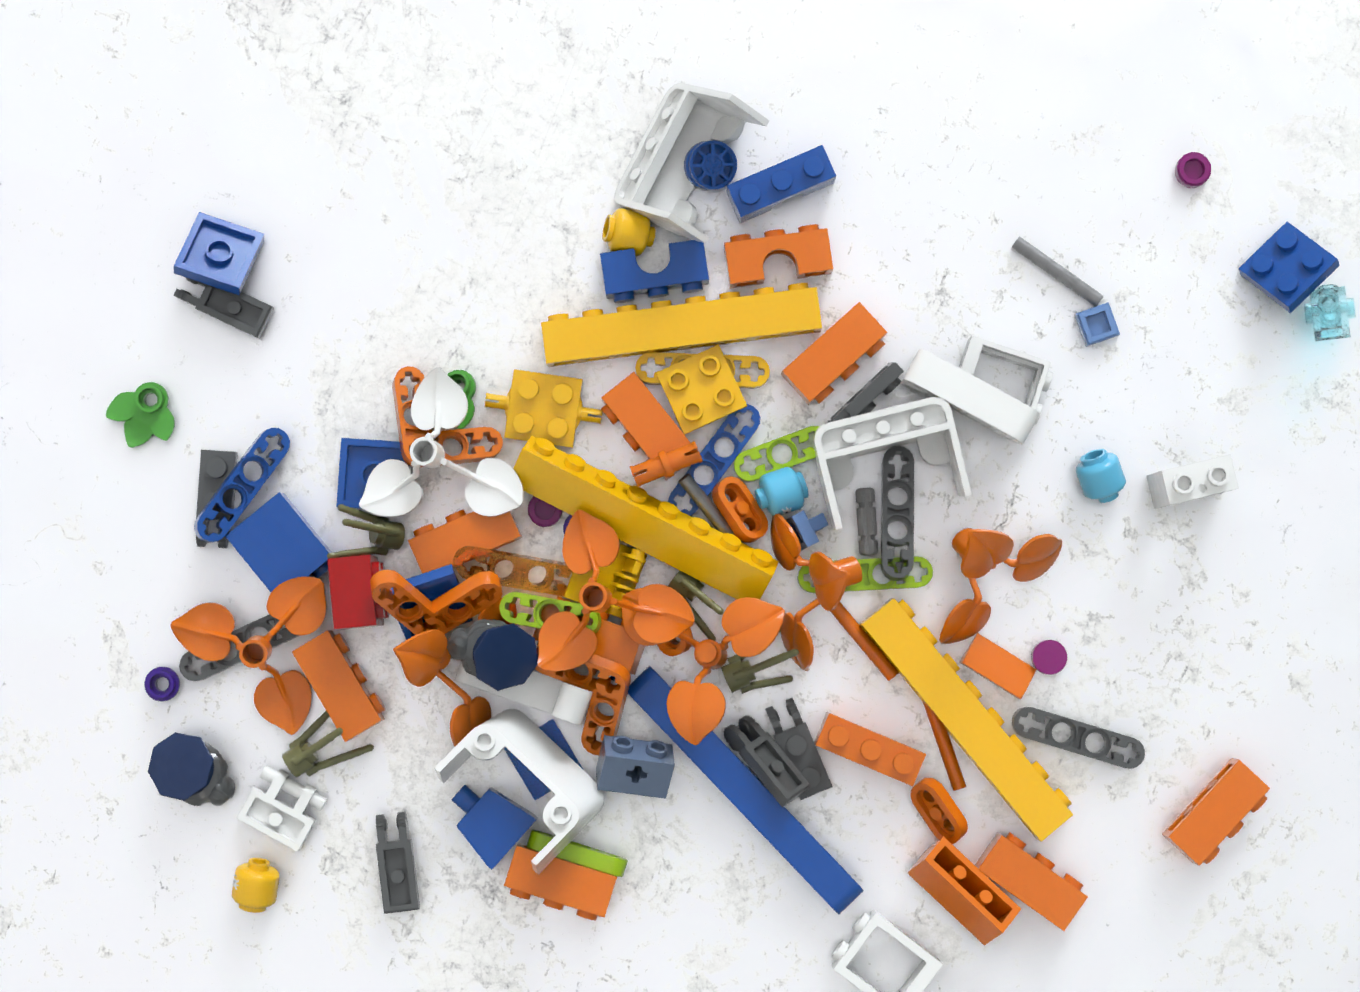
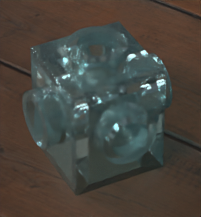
[1304,284,1356,341]

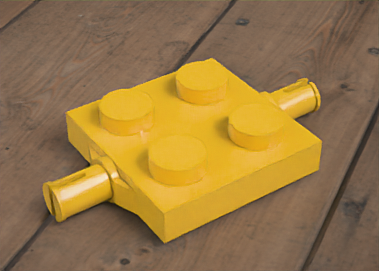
[485,369,603,448]

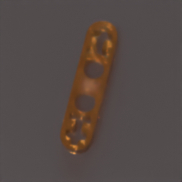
[453,546,572,596]

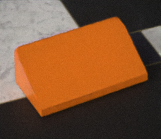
[959,633,1037,699]

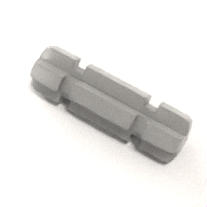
[855,488,878,556]

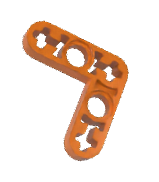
[392,366,503,468]
[370,570,502,635]
[535,644,631,756]

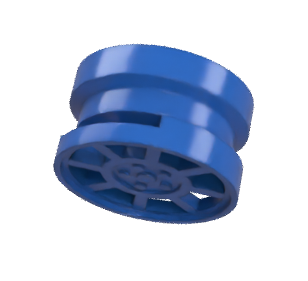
[684,140,737,190]

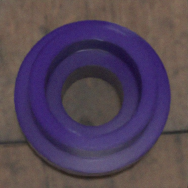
[144,667,180,702]

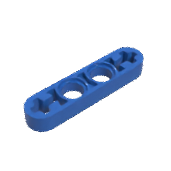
[668,404,760,517]
[194,428,290,542]

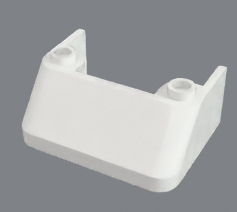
[614,83,770,244]
[813,397,972,530]
[435,709,604,875]

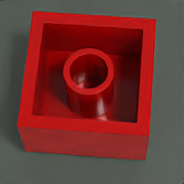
[327,554,389,630]

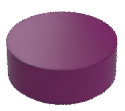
[1175,152,1211,188]
[528,496,563,527]
[1031,640,1067,675]

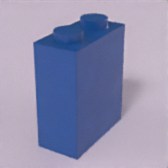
[225,492,332,592]

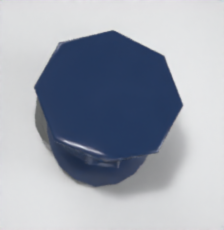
[447,619,538,691]
[148,732,235,806]

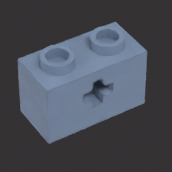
[596,735,675,799]

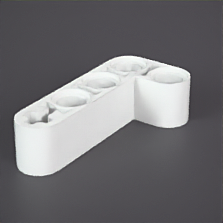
[901,349,1040,445]
[455,662,593,725]

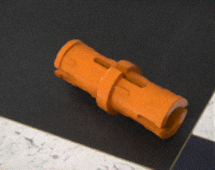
[630,441,703,487]

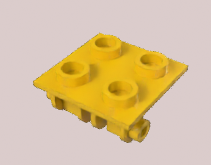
[656,344,747,435]
[563,544,648,619]

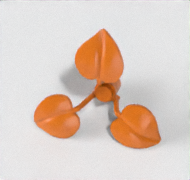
[538,510,695,671]
[770,514,862,671]
[939,528,1063,644]
[170,576,327,735]
[621,588,785,745]
[393,598,517,746]

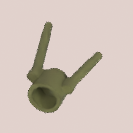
[327,504,405,559]
[668,571,724,641]
[721,630,799,694]
[282,711,374,777]

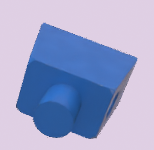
[451,785,538,870]

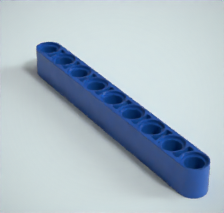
[628,666,864,915]

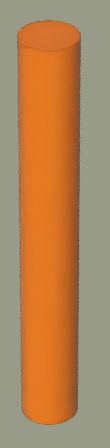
[830,602,899,681]
[923,702,966,791]

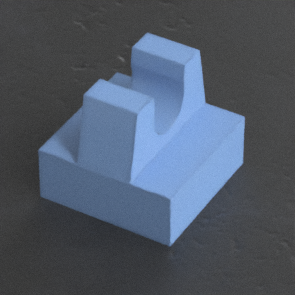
[786,510,829,551]

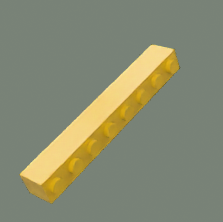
[541,283,822,367]
[513,436,779,599]
[860,598,1073,842]

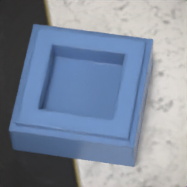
[1075,302,1120,347]

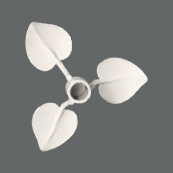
[359,367,524,517]

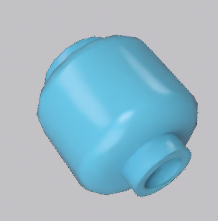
[1075,449,1126,503]
[755,467,809,516]

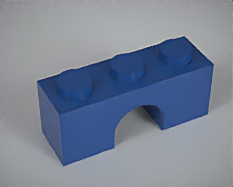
[726,145,836,223]
[600,240,709,303]

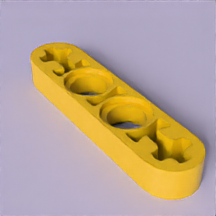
[635,352,770,389]

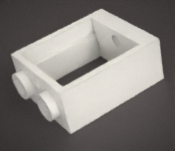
[959,336,1053,425]
[1146,454,1239,509]
[831,909,943,992]

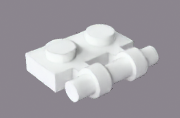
[236,765,327,852]

